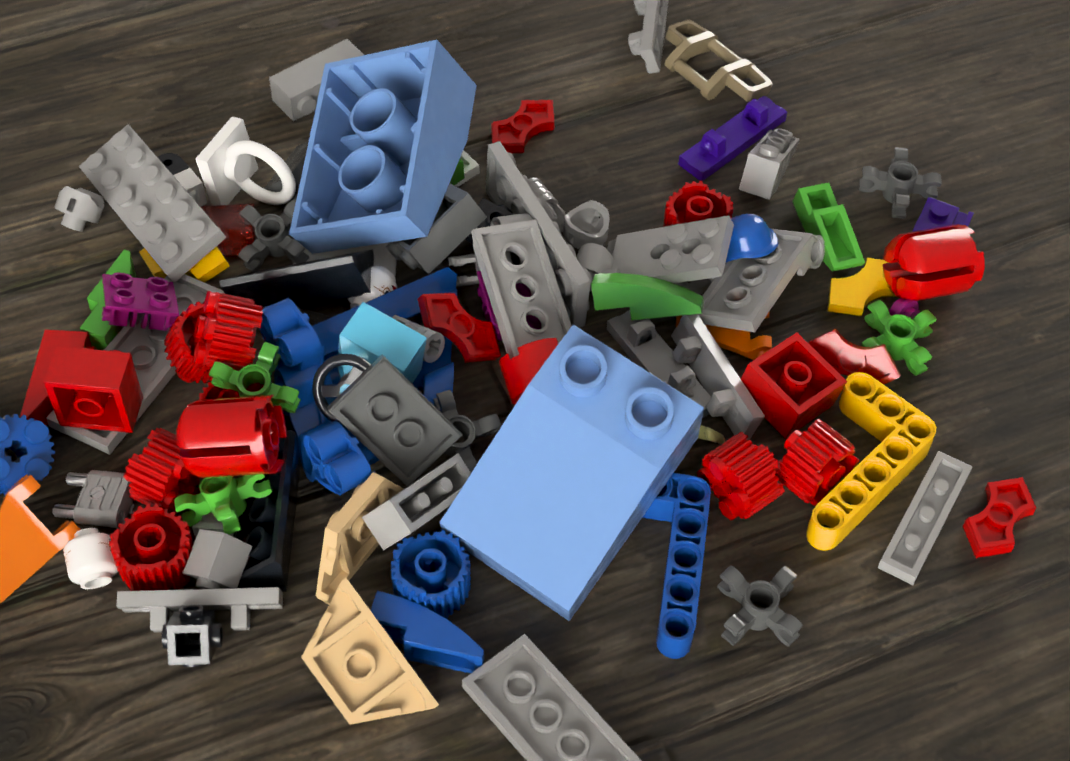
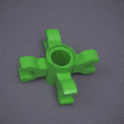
[861,300,937,376]
[209,342,301,413]
[174,474,272,535]

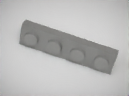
[878,451,973,585]

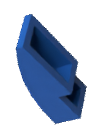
[371,591,484,673]

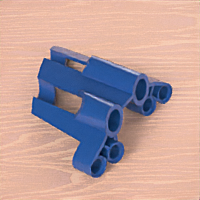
[259,267,457,495]

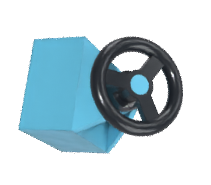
[312,302,427,427]

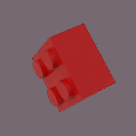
[741,332,847,439]
[44,346,143,433]

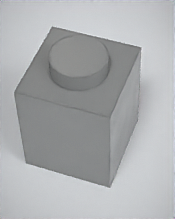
[183,529,252,589]

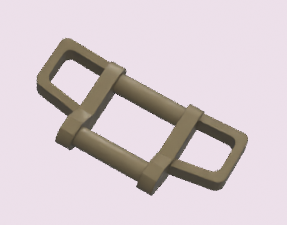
[665,20,773,102]

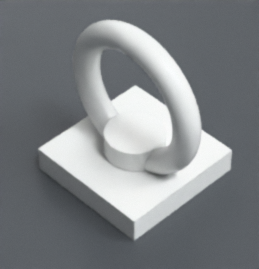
[196,116,296,211]

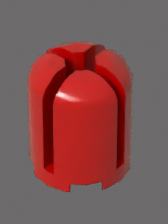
[882,224,985,301]
[176,395,286,478]

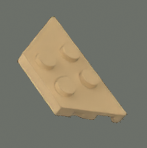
[316,472,404,604]
[301,578,439,725]

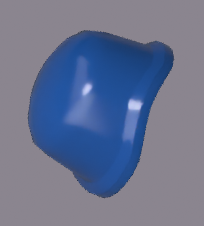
[726,214,779,262]

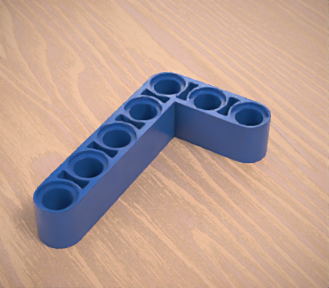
[642,473,711,659]

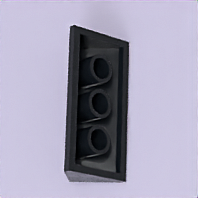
[219,249,374,309]
[233,430,301,592]

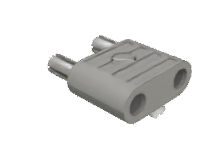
[53,470,134,528]

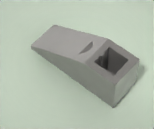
[739,128,800,200]

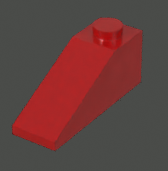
[20,330,97,426]

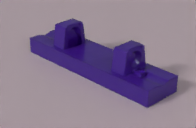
[678,96,788,181]

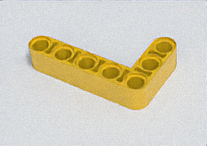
[806,372,937,551]

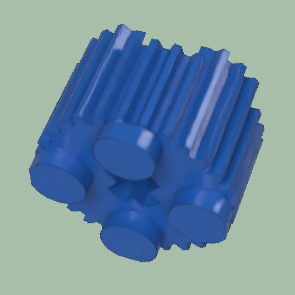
[0,414,55,496]
[391,530,471,619]

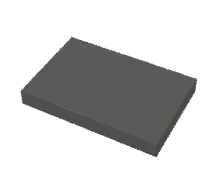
[327,354,462,486]

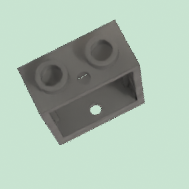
[385,183,487,274]

